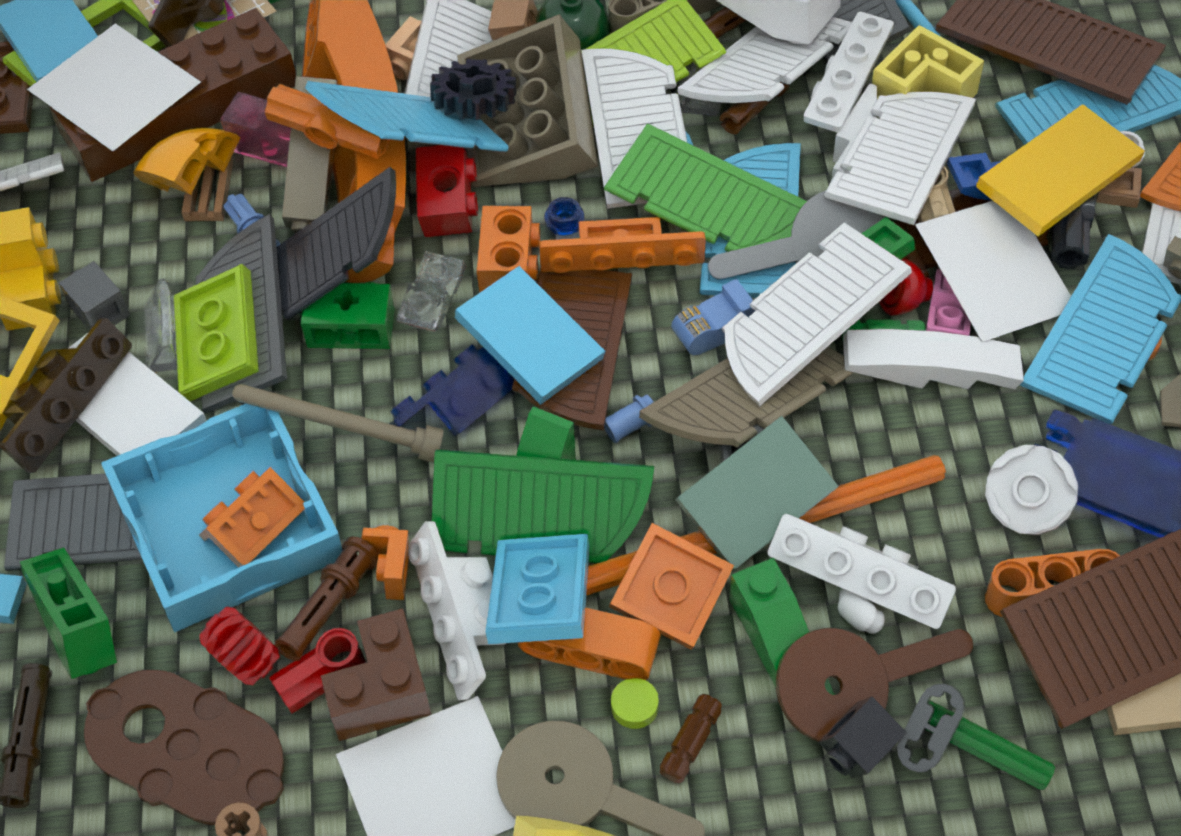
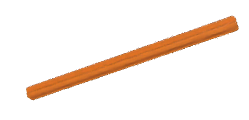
[586,455,946,596]

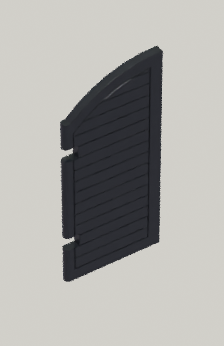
[276,167,396,320]

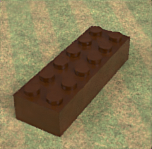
[49,8,296,182]

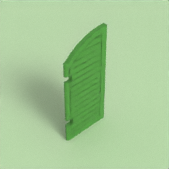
[604,123,807,252]

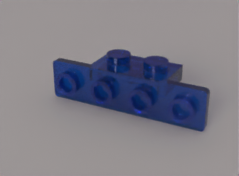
[388,344,514,436]

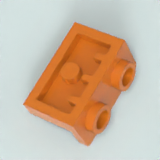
[199,467,304,568]

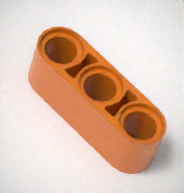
[985,549,1120,617]
[518,607,661,680]

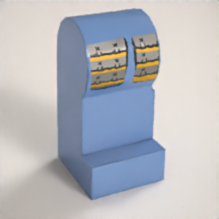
[671,279,755,355]

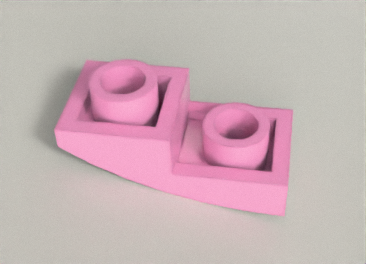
[926,269,971,336]

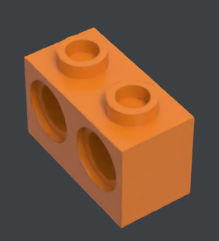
[477,206,540,293]

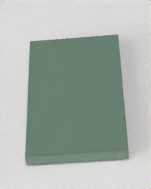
[675,416,839,571]

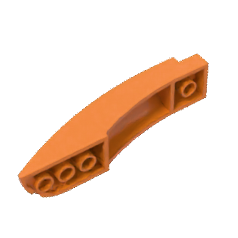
[302,0,406,283]

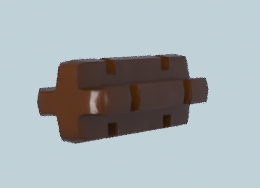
[660,694,722,784]

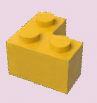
[0,207,61,331]

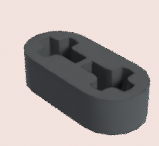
[897,684,966,772]

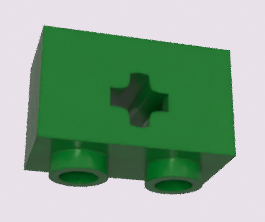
[301,282,395,349]

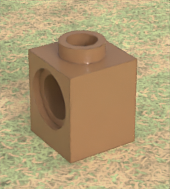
[488,0,538,41]

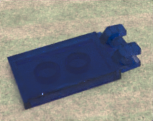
[1034,410,1181,538]

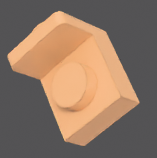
[385,16,421,80]

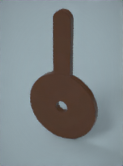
[776,628,973,742]

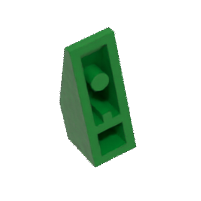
[20,547,117,679]
[729,558,835,695]

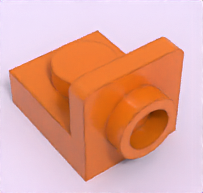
[362,525,409,600]

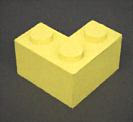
[872,25,984,99]

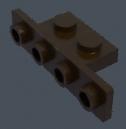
[148,0,225,48]
[0,318,132,473]

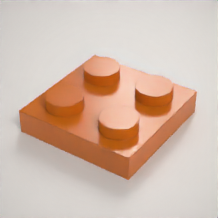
[609,523,734,650]

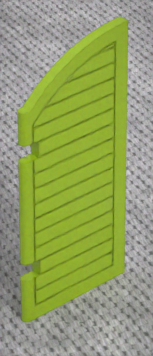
[581,0,726,128]

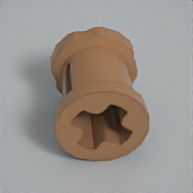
[215,802,268,836]

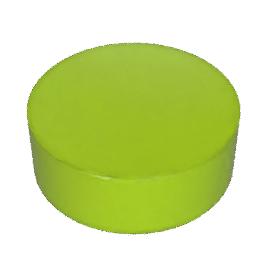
[611,678,659,729]

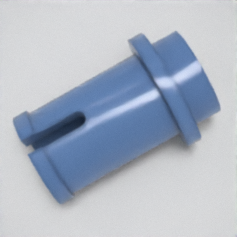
[604,394,653,443]

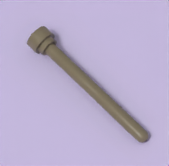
[232,384,444,463]

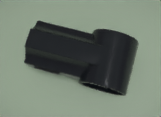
[1051,195,1096,269]

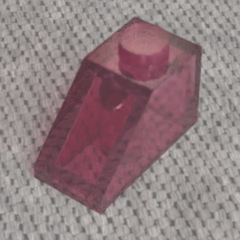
[220,92,291,167]

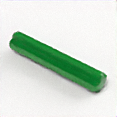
[926,700,1055,790]

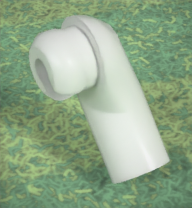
[838,588,885,634]

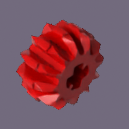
[199,607,280,685]

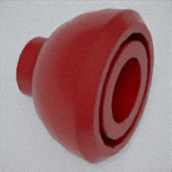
[879,258,933,316]

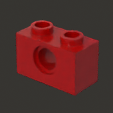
[416,145,478,237]

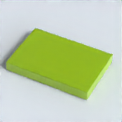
[174,264,259,402]

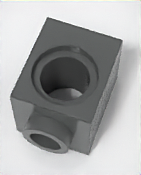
[59,261,130,331]

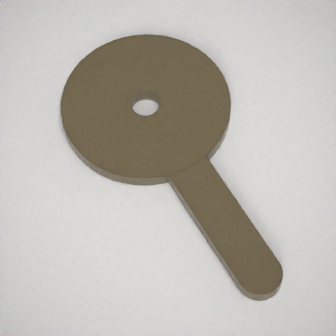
[496,721,705,836]

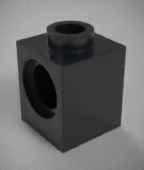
[818,696,907,778]

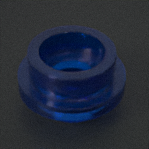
[544,197,585,236]

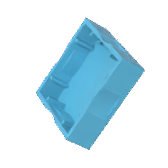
[101,404,342,633]

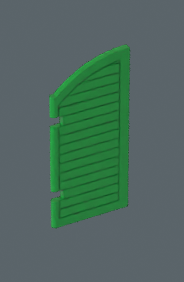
[432,450,655,564]

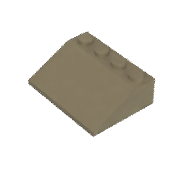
[457,14,598,187]

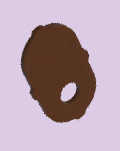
[84,670,284,825]

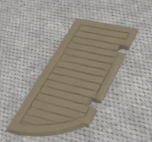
[639,347,855,447]

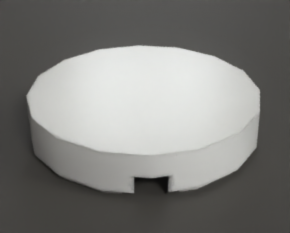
[985,445,1078,535]

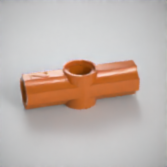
[264,84,390,159]

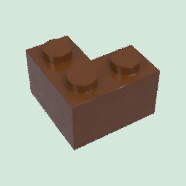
[321,608,432,741]

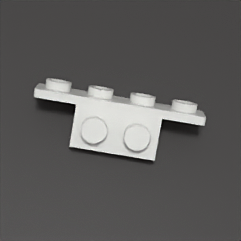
[803,12,894,132]
[768,514,956,629]
[409,521,506,700]

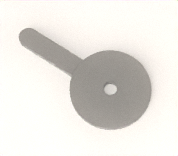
[708,190,886,279]

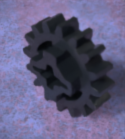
[430,59,516,120]

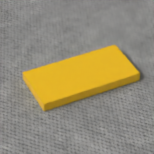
[976,104,1145,236]

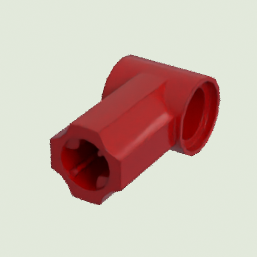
[269,628,366,714]

